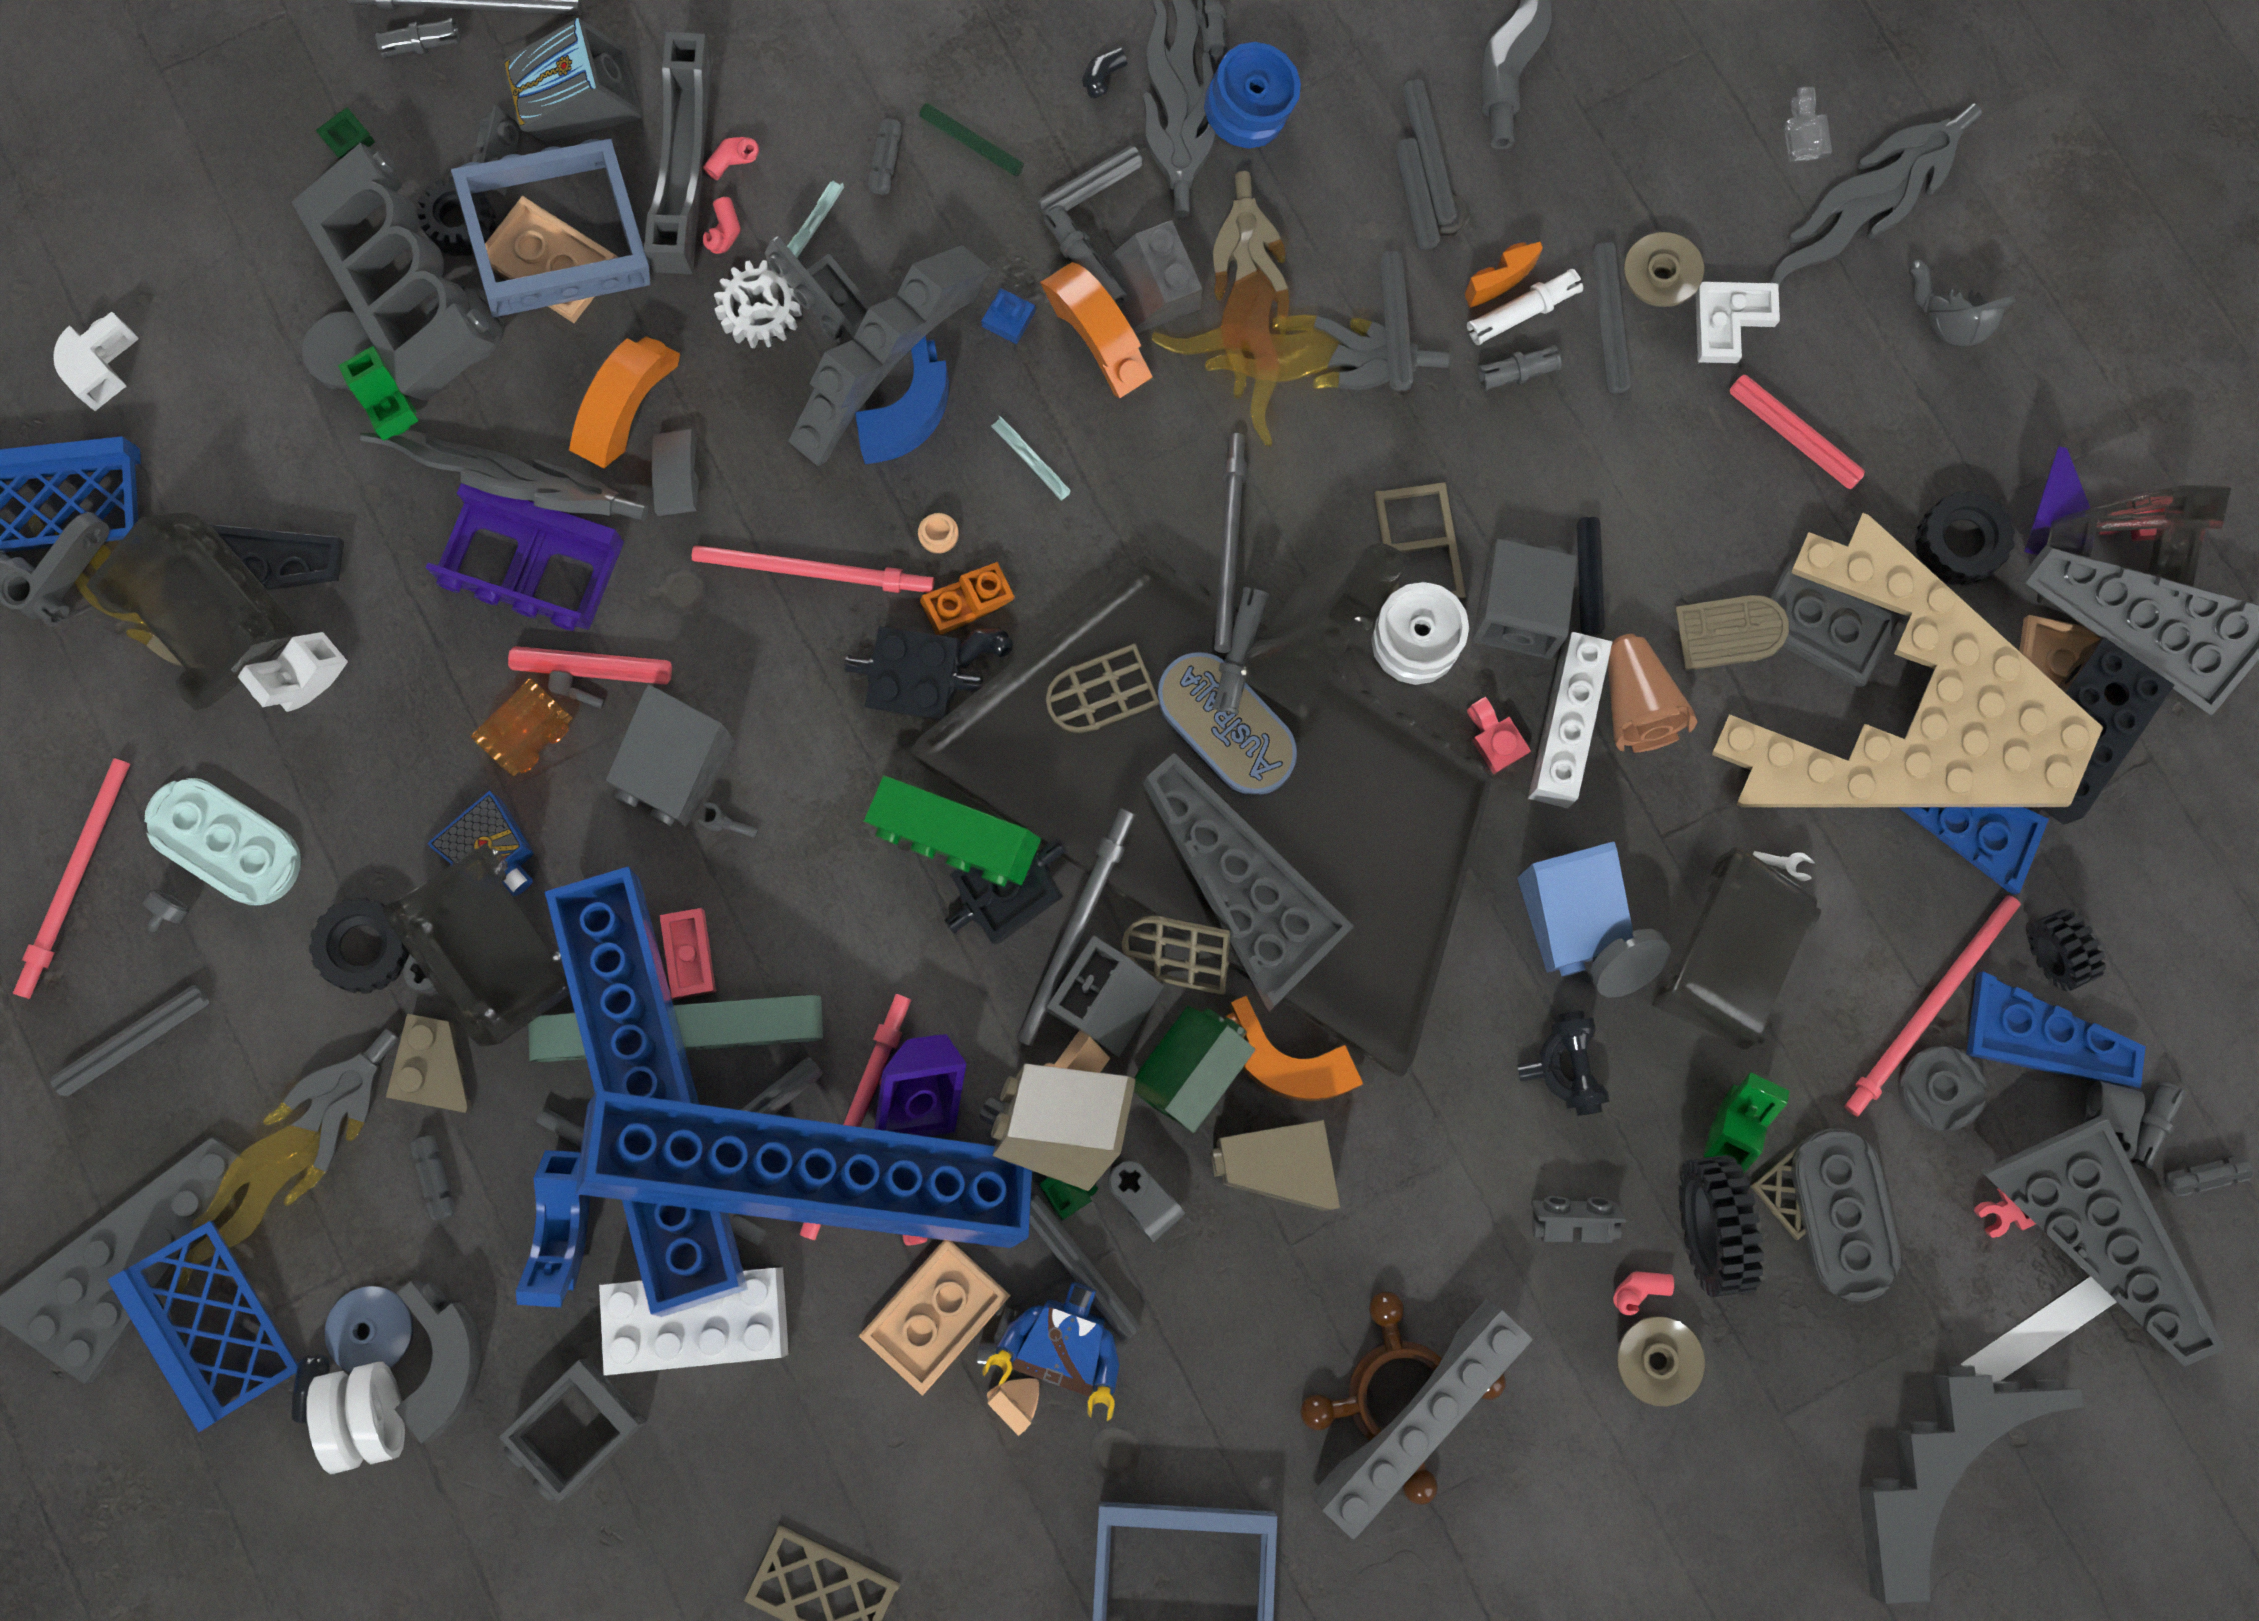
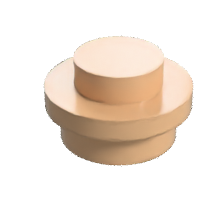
[918,513,959,553]

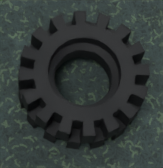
[417,176,497,256]
[2027,908,2106,992]

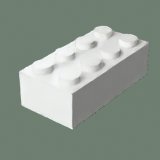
[599,1267,789,1375]

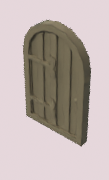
[1676,595,1789,671]

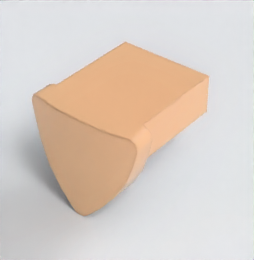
[1044,1031,1110,1073]
[987,1377,1039,1436]

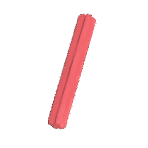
[1730,375,1865,489]
[508,646,672,684]

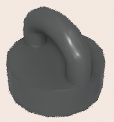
[142,889,189,932]

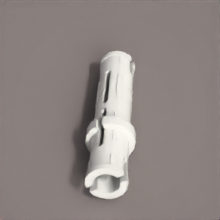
[1467,269,1583,345]

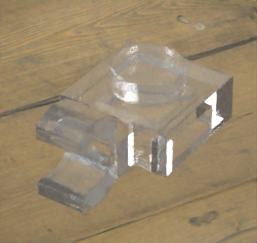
[1783,86,1832,162]

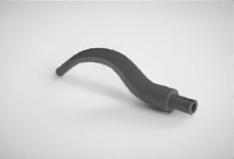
[1481,0,1552,149]

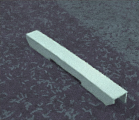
[787,180,844,258]
[991,415,1070,501]

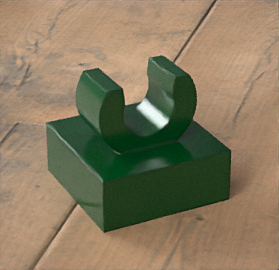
[1039,1177,1098,1221]

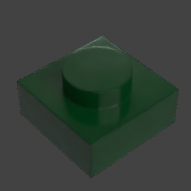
[316,107,375,160]

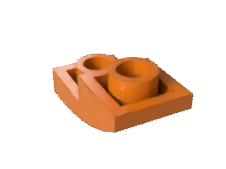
[1464,241,1543,308]
[920,562,1014,636]

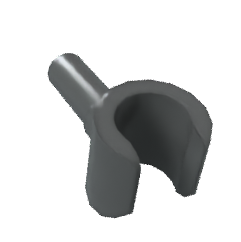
[548,671,605,709]
[697,802,759,838]
[977,1307,1015,1367]

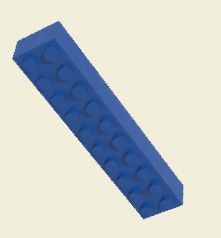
[545,866,748,1317]
[575,1090,1032,1248]

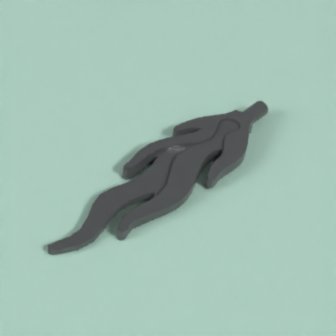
[1143,0,1216,218]
[1770,103,1982,287]
[360,433,649,521]

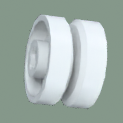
[1371,582,1469,685]
[307,1361,405,1474]

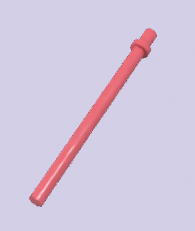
[1844,895,2021,1117]

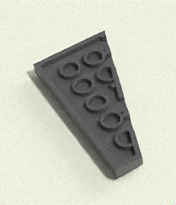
[1143,753,1354,1012]

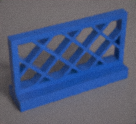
[0,436,141,552]
[107,1220,298,1432]

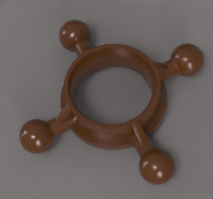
[1300,1291,1506,1505]

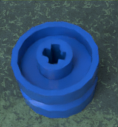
[1204,42,1301,149]

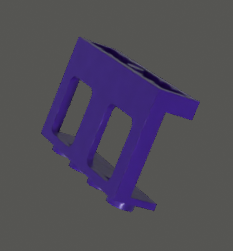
[426,483,624,631]

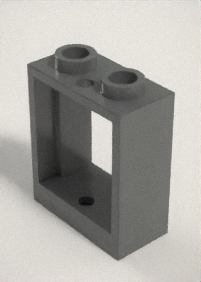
[499,1358,647,1503]

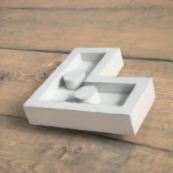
[1695,282,1780,363]

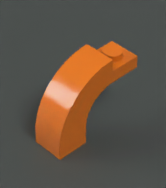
[1040,262,1152,398]
[569,336,680,468]
[1226,995,1363,1101]

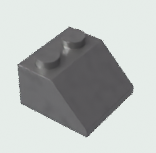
[1103,220,1203,334]

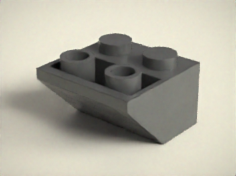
[1047,935,1164,1058]

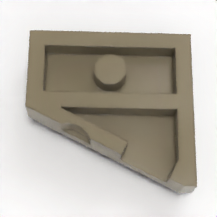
[386,1014,472,1114]

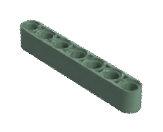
[528,995,823,1062]

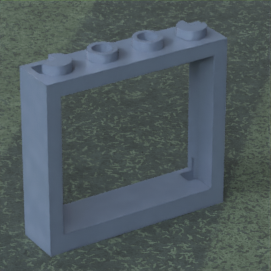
[451,139,650,318]
[1093,1501,1277,1621]

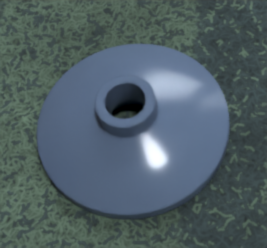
[325,1286,413,1373]

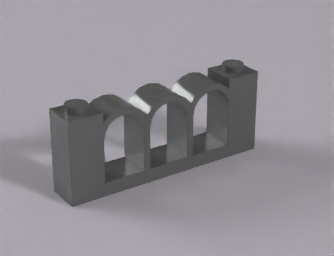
[291,143,496,401]

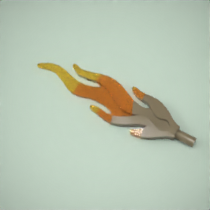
[1213,171,1290,447]

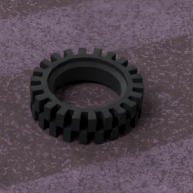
[1679,1155,1764,1297]

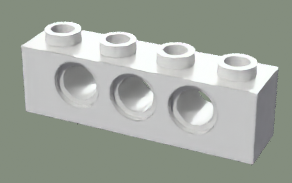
[1528,632,1612,808]

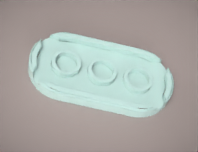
[145,778,301,905]

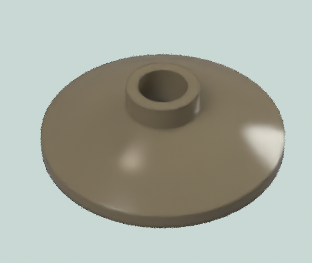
[1624,232,1705,307]
[1617,1317,1705,1407]

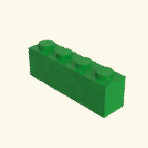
[864,775,1041,887]

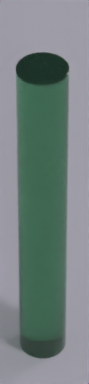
[919,103,1024,177]

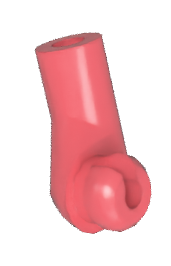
[702,137,759,180]
[703,197,741,254]

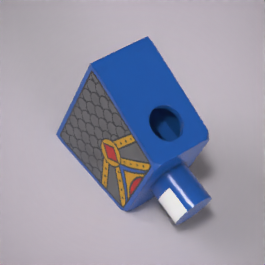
[427,791,534,896]

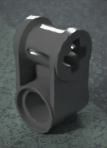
[2084,1080,2145,1161]
[1108,1161,1185,1243]

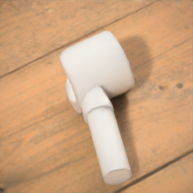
[1752,851,1815,881]

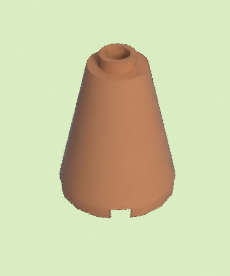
[1607,634,1698,753]

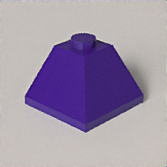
[2024,446,2095,555]
[874,1034,966,1137]

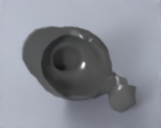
[1908,259,2017,347]

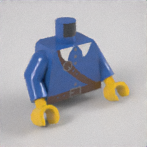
[982,1282,1120,1421]

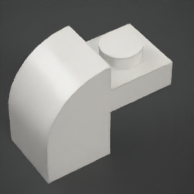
[53,311,139,411]
[238,632,348,712]

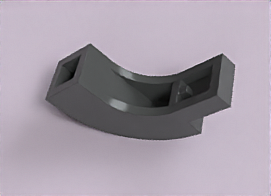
[394,1280,482,1444]

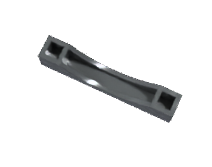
[644,32,713,274]
[1311,1299,1533,1540]

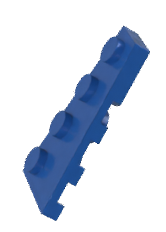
[1898,807,2049,895]
[1966,971,2146,1089]

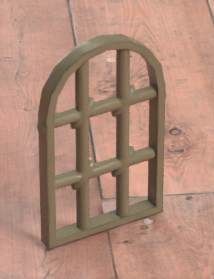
[1046,644,1160,733]
[1122,916,1231,995]

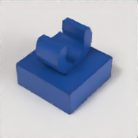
[982,288,1036,344]

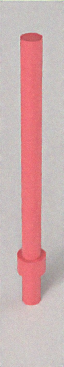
[692,545,935,593]
[12,758,130,999]
[799,994,911,1240]

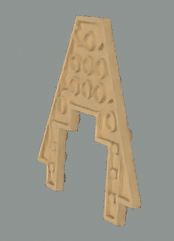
[1712,513,2103,807]

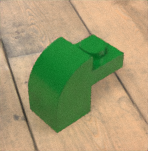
[338,345,419,441]
[1703,1072,1790,1174]

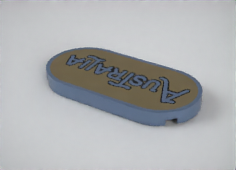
[1158,652,1297,795]

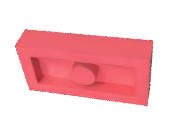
[660,908,716,1000]

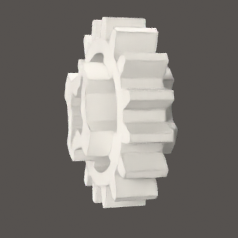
[714,260,803,348]

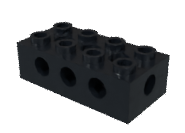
[2039,637,2175,825]

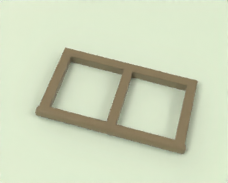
[1374,482,1466,600]

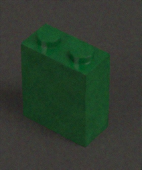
[1133,1005,1256,1133]

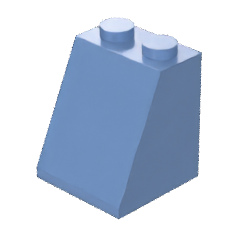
[1517,841,1634,977]

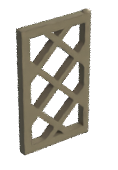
[744,1525,900,1621]

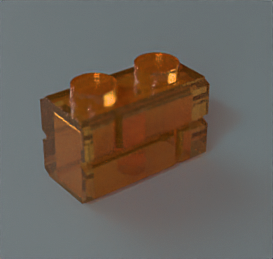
[470,678,573,777]

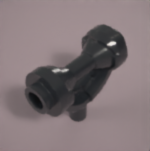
[1518,1011,1610,1116]

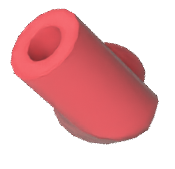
[1613,1271,1674,1315]

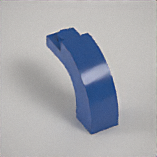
[855,336,949,464]
[515,1150,590,1307]

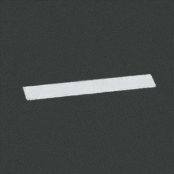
[1961,1276,2117,1382]

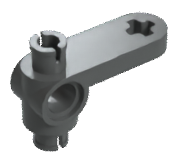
[0,512,109,627]

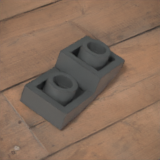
[652,429,699,516]

